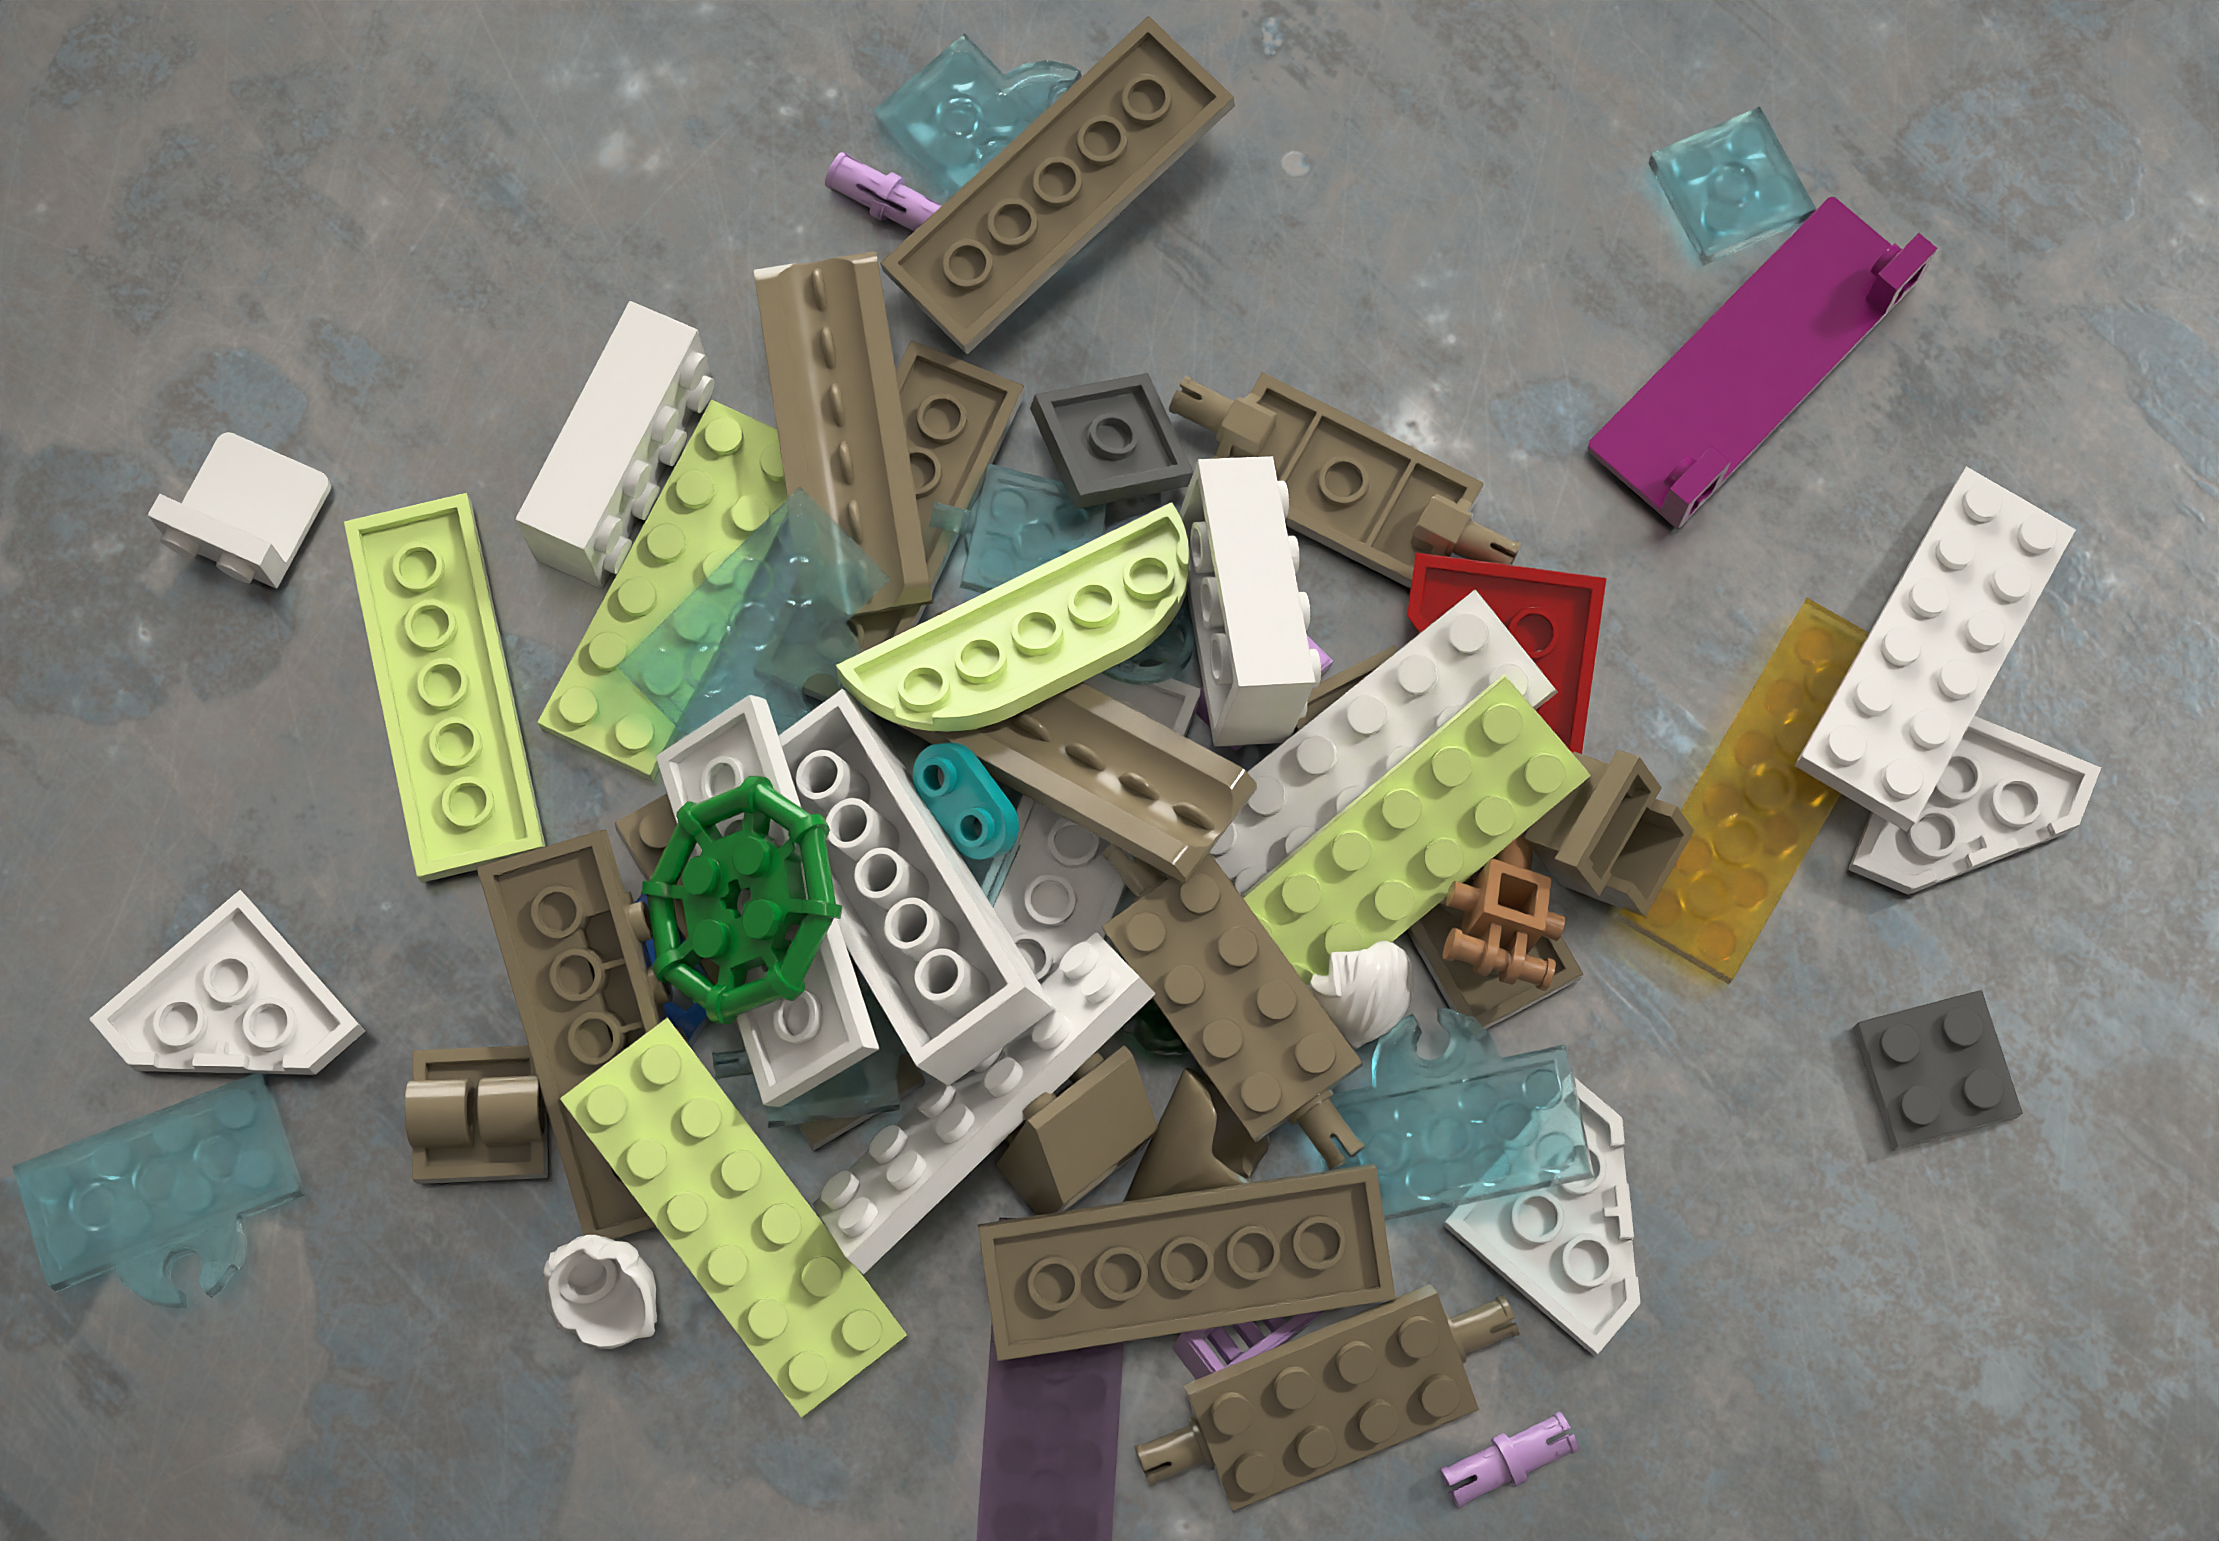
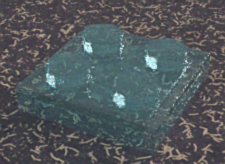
[1648,107,1816,266]

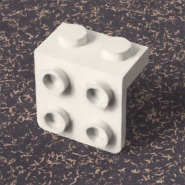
[147,432,331,589]

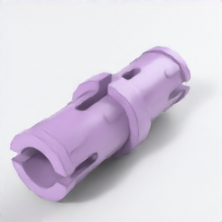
[825,151,942,231]
[1440,1411,1579,1509]

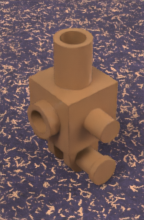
[1443,835,1565,991]

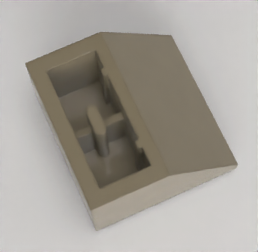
[996,1045,1158,1215]

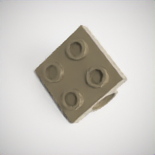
[405,1045,548,1184]

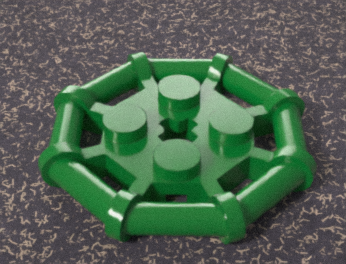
[641,776,842,1025]

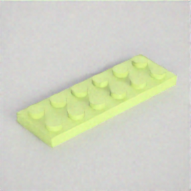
[537,400,791,781]
[344,493,545,883]
[1242,674,1591,986]
[560,1017,907,1418]

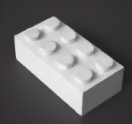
[515,301,715,589]
[1179,456,1321,747]

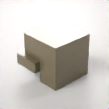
[1524,749,1695,917]

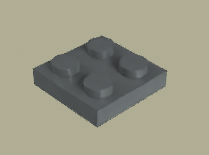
[1030,373,1194,509]
[1853,990,2023,1151]

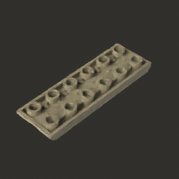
[754,251,933,624]
[891,610,1257,884]

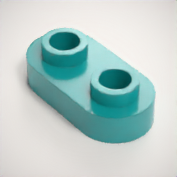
[913,742,1019,860]

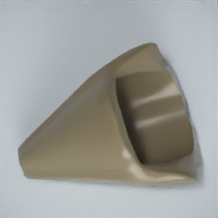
[1123,1067,1270,1202]

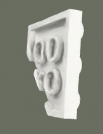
[1848,716,2101,895]
[89,890,365,1075]
[1443,1075,1641,1357]

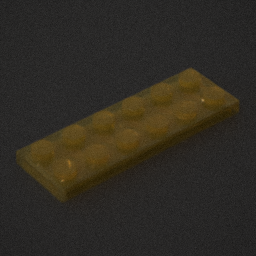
[1617,597,1869,984]

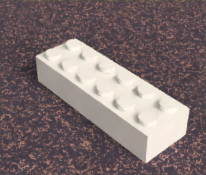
[778,689,1055,1086]

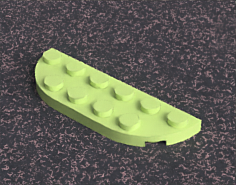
[836,502,1190,732]

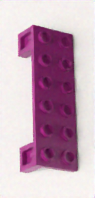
[1587,197,1938,530]

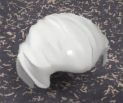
[1307,941,1414,1049]
[543,1235,657,1350]

